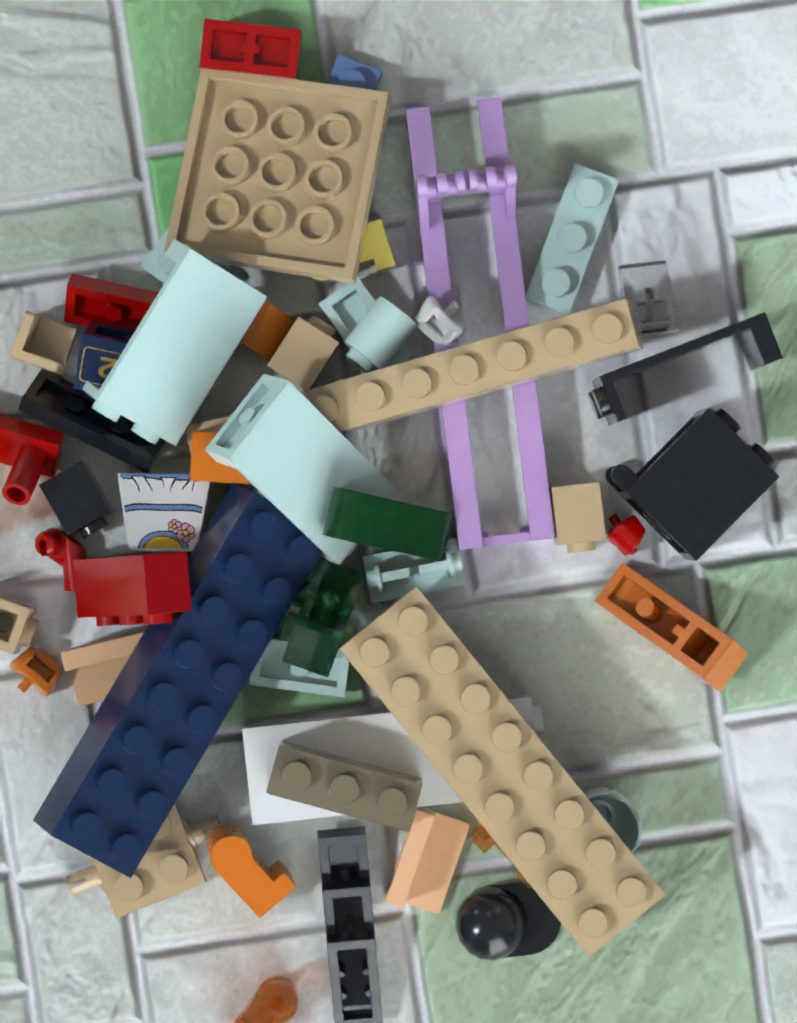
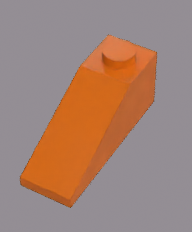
[595,563,748,692]

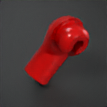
[35,528,86,591]

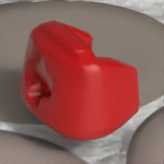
[606,513,645,556]

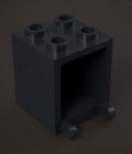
[605,407,780,561]

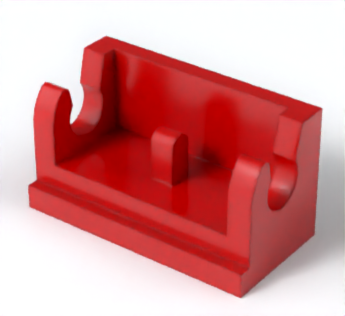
[199,19,303,79]

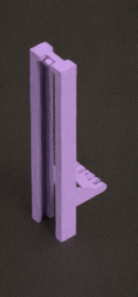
[405,98,555,550]

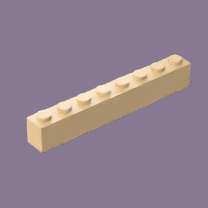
[301,298,644,435]

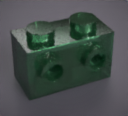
[280,557,366,678]

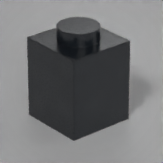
[39,461,115,539]

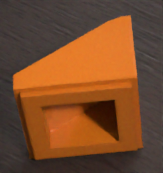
[240,301,294,361]

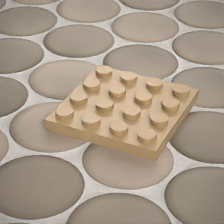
[164,69,391,284]

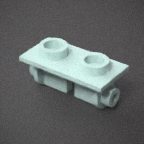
[362,538,466,603]

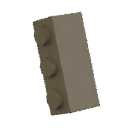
[266,740,423,832]

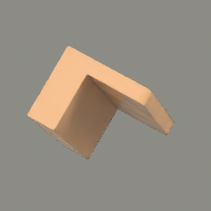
[60,631,145,706]
[385,807,469,913]

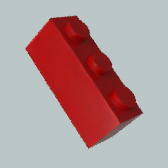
[73,551,192,626]

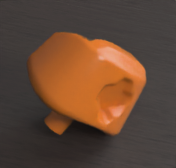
[10,647,62,697]

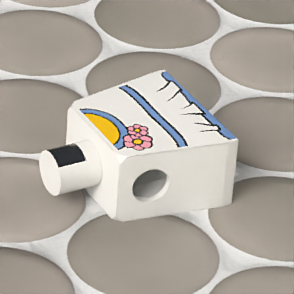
[118,473,213,554]

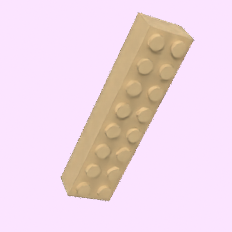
[339,585,666,957]

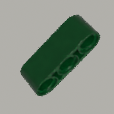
[322,487,454,561]

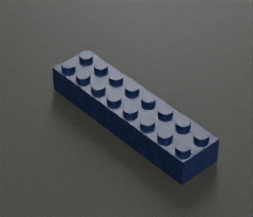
[33,484,322,878]

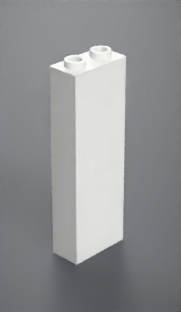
[242,694,544,825]

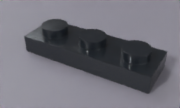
[18,368,167,473]

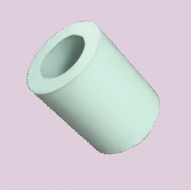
[344,296,418,373]

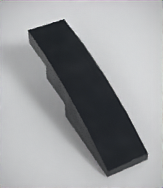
[317,826,383,1023]

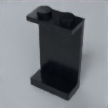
[588,312,783,426]

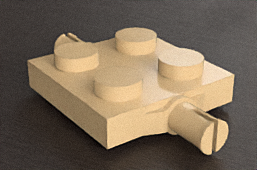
[65,802,221,919]

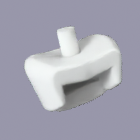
[415,295,467,346]

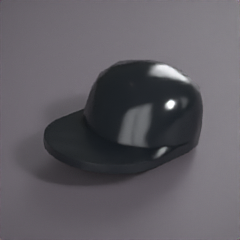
[455,882,561,960]

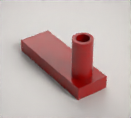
[0,414,65,505]

